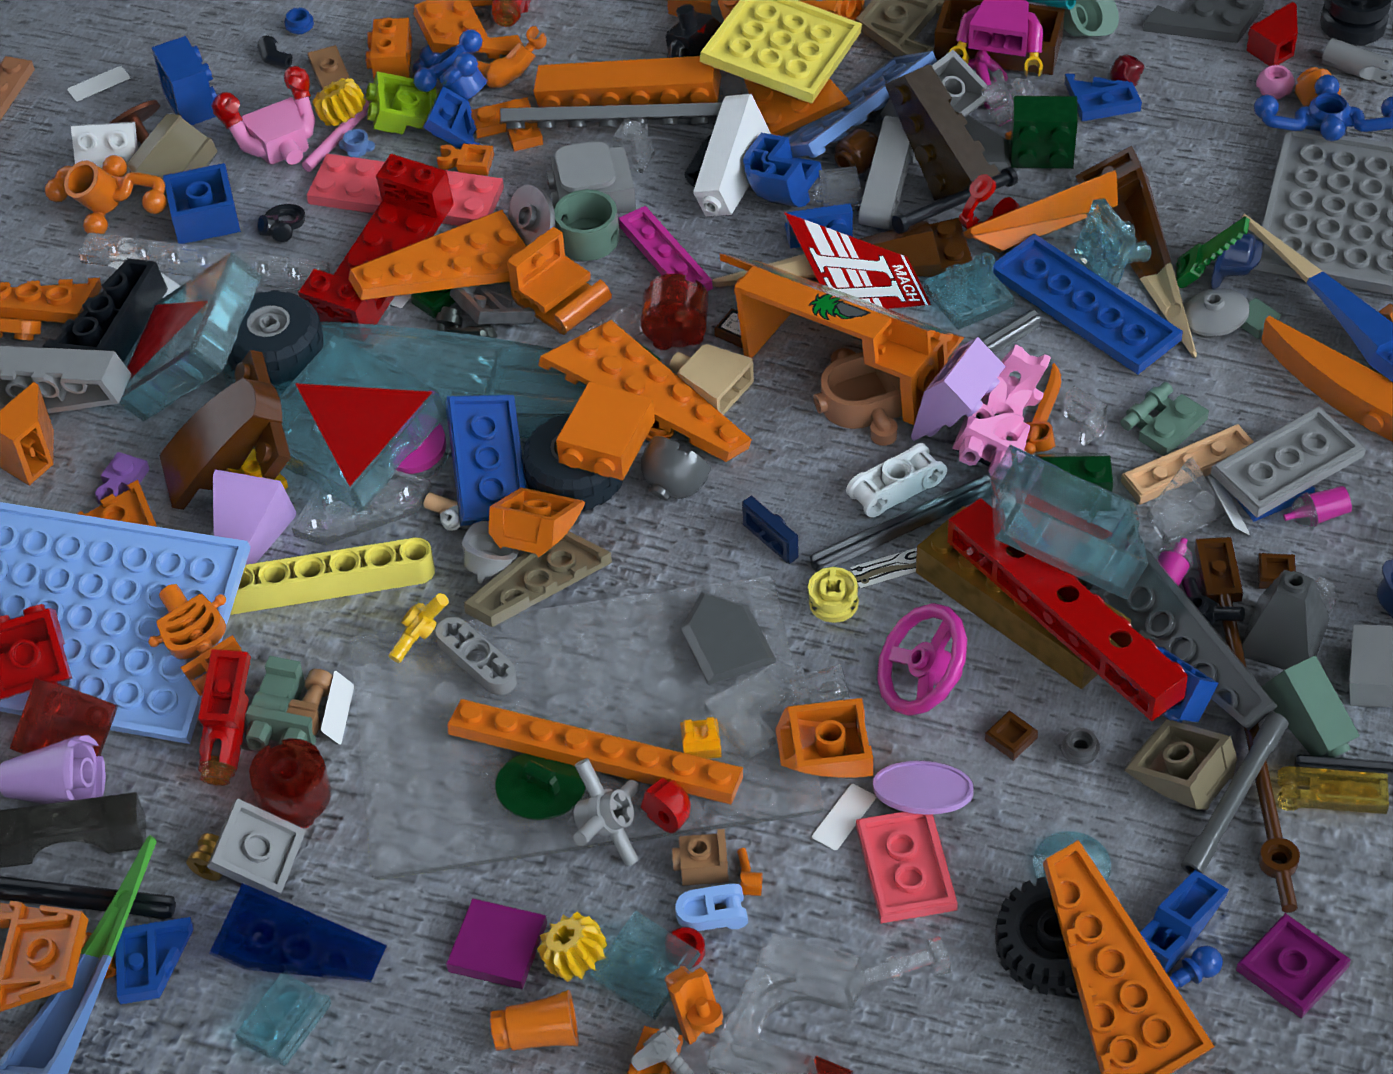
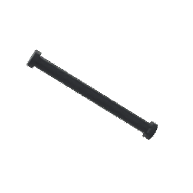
[891,167,1018,234]

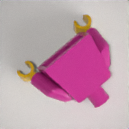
[949,0,1043,77]

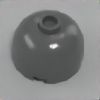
[641,435,711,501]

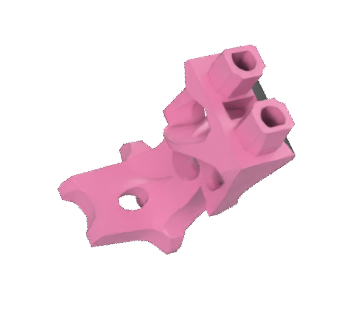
[952,344,1051,481]

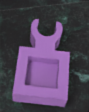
[95,452,150,504]

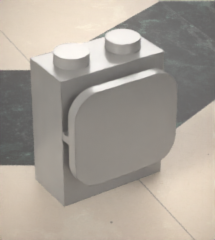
[546,141,636,221]

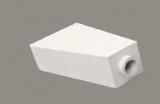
[693,94,771,217]

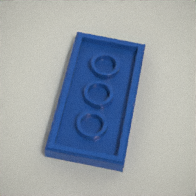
[445,395,527,526]

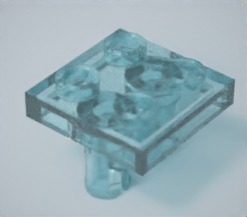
[1074,198,1151,287]
[924,252,1015,330]

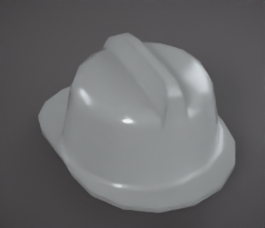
[461,521,520,584]

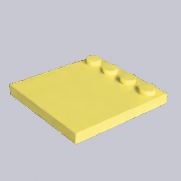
[700,0,862,104]

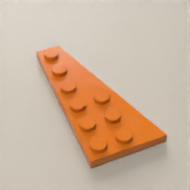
[717,0,851,136]
[349,210,526,300]
[538,320,752,462]
[1043,840,1215,1074]

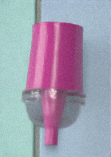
[1283,486,1352,528]
[1157,538,1193,586]

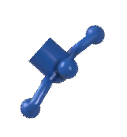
[412,29,487,100]
[1254,74,1393,142]

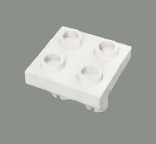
[71,122,139,177]

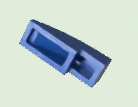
[1140,870,1229,974]

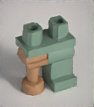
[245,655,333,758]

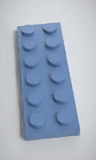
[787,51,937,158]

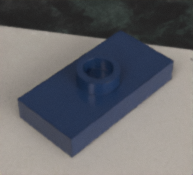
[742,495,799,564]

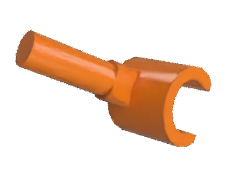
[737,848,763,896]

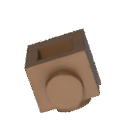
[672,829,729,886]

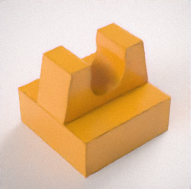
[680,717,722,759]

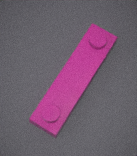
[618,206,713,302]

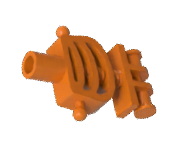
[148,584,251,696]

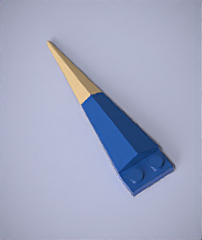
[1242,214,1393,382]

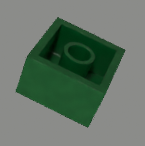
[1010,96,1078,169]

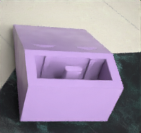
[910,337,1006,441]

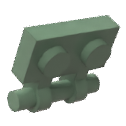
[1120,382,1209,456]

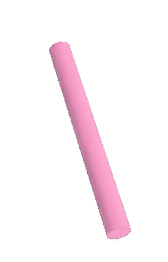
[302,98,372,172]

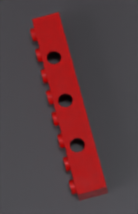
[947,498,1188,721]

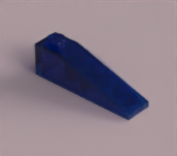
[209,883,387,982]

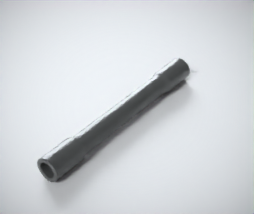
[1181,712,1289,874]

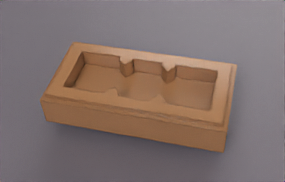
[307,45,350,90]

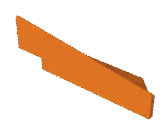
[963,170,1118,253]

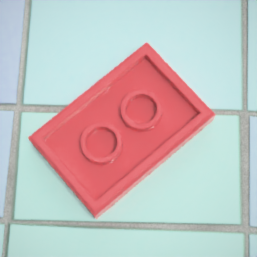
[856,811,958,924]

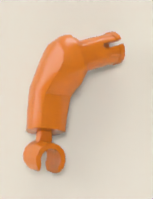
[477,26,547,88]

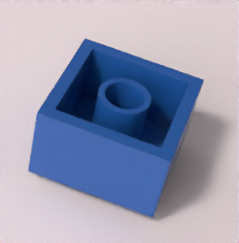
[151,36,217,125]
[163,163,241,245]

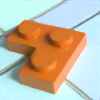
[471,97,543,151]

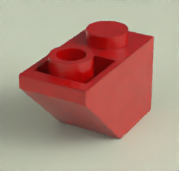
[1246,2,1298,66]

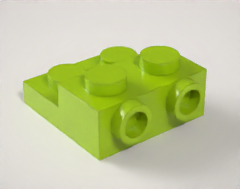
[366,71,437,134]

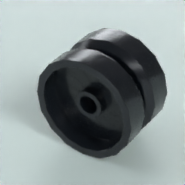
[1320,0,1392,45]

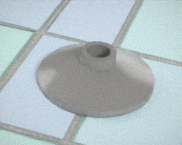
[1184,288,1250,336]

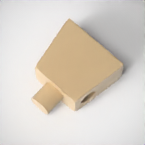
[669,344,754,415]

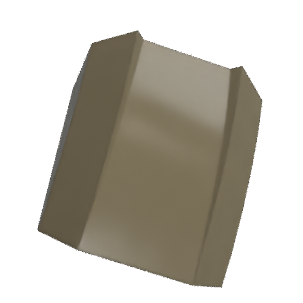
[127,114,218,199]
[1124,719,1237,810]

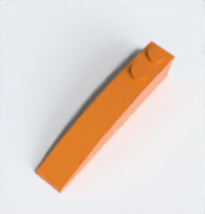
[1261,316,1393,442]

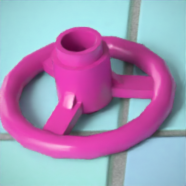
[877,603,967,716]

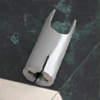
[1322,38,1393,84]

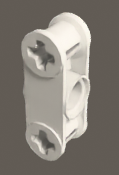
[846,443,947,517]

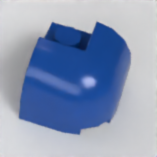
[743,133,822,207]

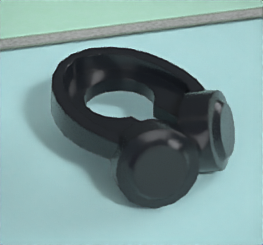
[257,204,305,242]

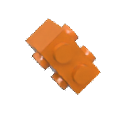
[366,18,413,79]

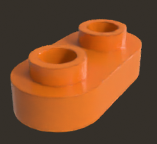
[0,317,42,340]

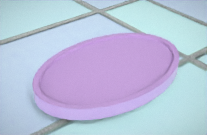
[873,761,973,815]

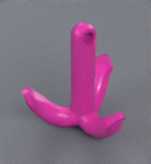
[968,50,1008,109]

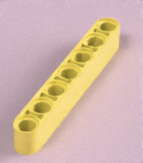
[230,538,435,615]

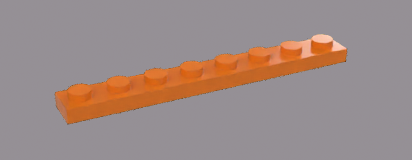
[447,699,743,805]

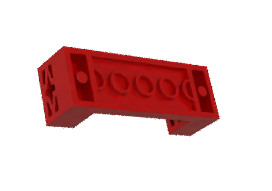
[298,154,454,343]

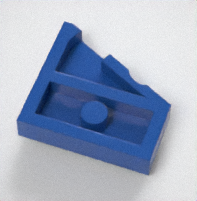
[1064,73,1142,121]
[116,917,194,1004]

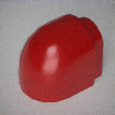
[640,778,691,833]

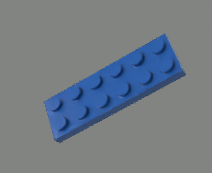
[990,233,1183,375]

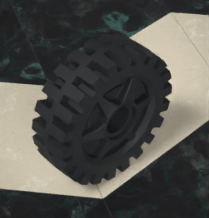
[995,877,1078,996]

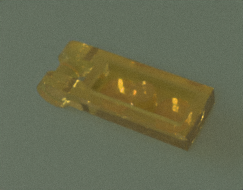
[1277,766,1389,814]

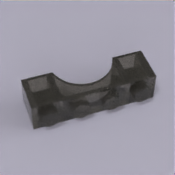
[0,792,146,868]

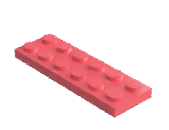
[307,154,504,226]

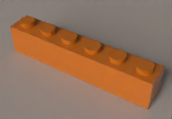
[533,56,721,107]

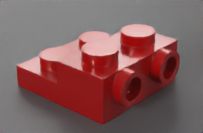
[0,604,72,700]

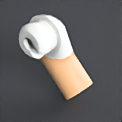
[424,492,461,531]

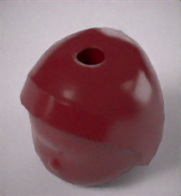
[1110,54,1145,86]

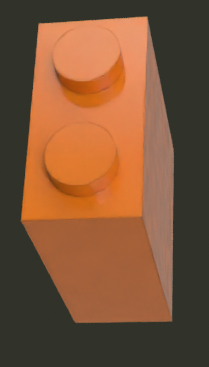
[556,382,655,480]

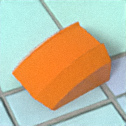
[488,487,585,558]
[775,698,873,778]

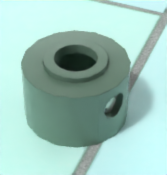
[554,189,620,261]

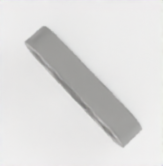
[435,617,517,695]

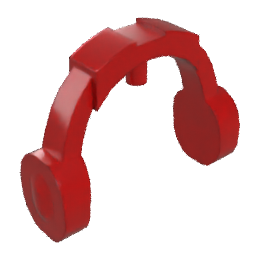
[959,174,1020,230]

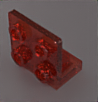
[9,678,118,756]

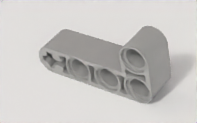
[859,115,916,230]

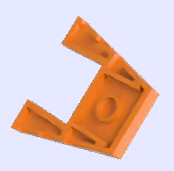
[0,901,89,1012]

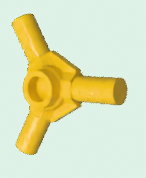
[388,593,449,663]

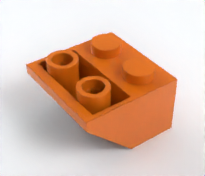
[0,382,54,486]

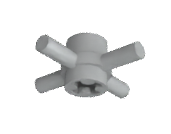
[573,758,640,866]

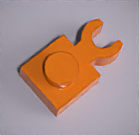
[437,143,494,176]

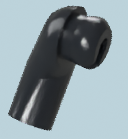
[257,35,293,68]

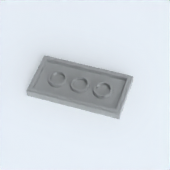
[1211,406,1366,518]

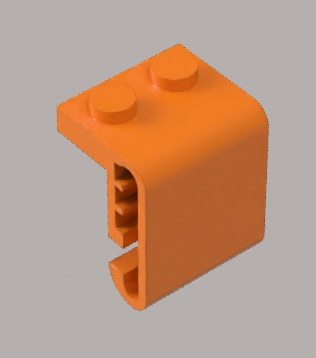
[507,227,612,335]

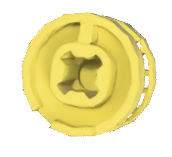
[808,567,859,623]

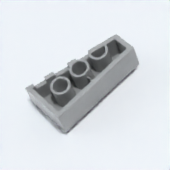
[0,346,132,414]

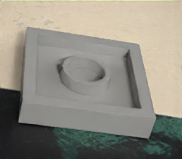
[207,798,306,899]

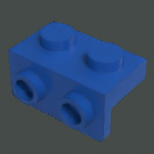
[785,203,853,249]

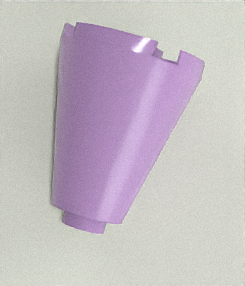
[0,735,106,811]

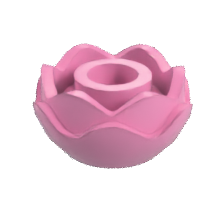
[1256,65,1295,99]

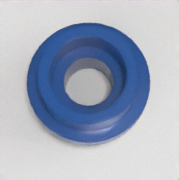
[284,8,314,35]

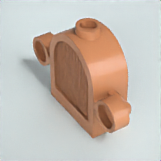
[813,348,902,446]

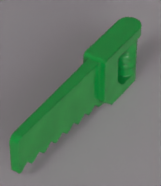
[1175,216,1250,288]

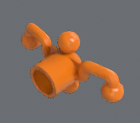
[45,155,167,237]

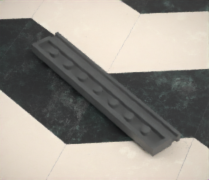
[499,103,722,129]

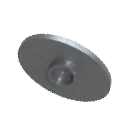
[508,185,555,246]

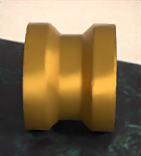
[186,833,222,881]

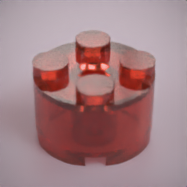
[641,273,709,350]
[249,738,331,828]

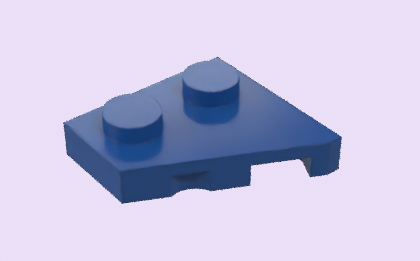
[423,86,480,149]

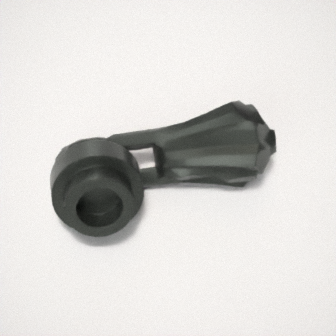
[436,307,497,348]

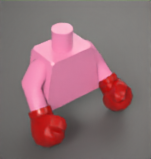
[211,66,315,165]

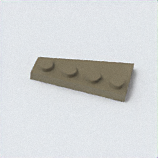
[464,531,612,627]

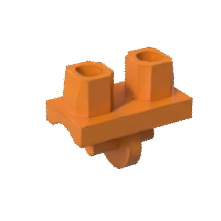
[665,966,723,1045]

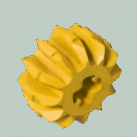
[312,78,366,126]
[537,911,608,982]

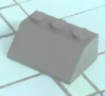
[880,50,995,118]

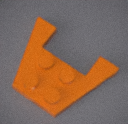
[413,0,523,59]

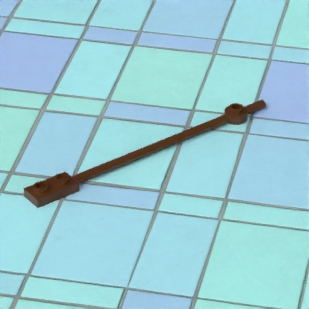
[1194,537,1300,913]

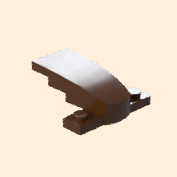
[159,350,291,510]

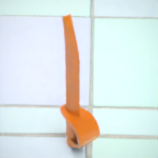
[1024,363,1061,456]

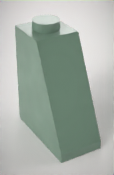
[1262,655,1360,758]

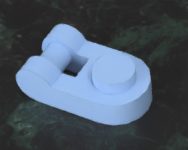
[675,884,748,931]

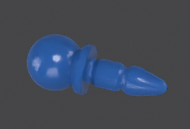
[1169,946,1223,988]

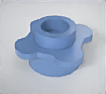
[339,129,375,158]

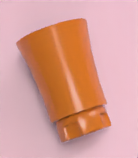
[490,990,579,1051]

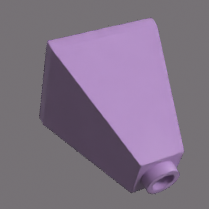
[213,469,297,565]

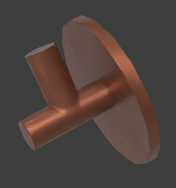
[110,100,160,145]

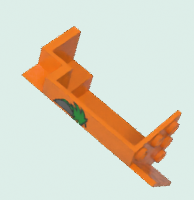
[719,253,965,425]

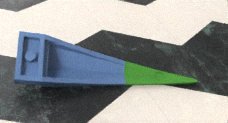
[0,835,157,1074]

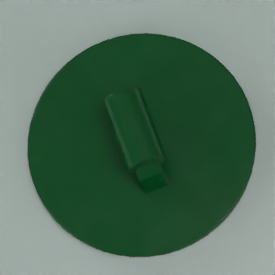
[495,753,586,820]

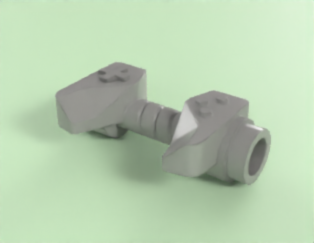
[631,1026,706,1074]

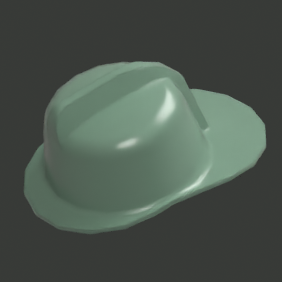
[1064,0,1119,37]

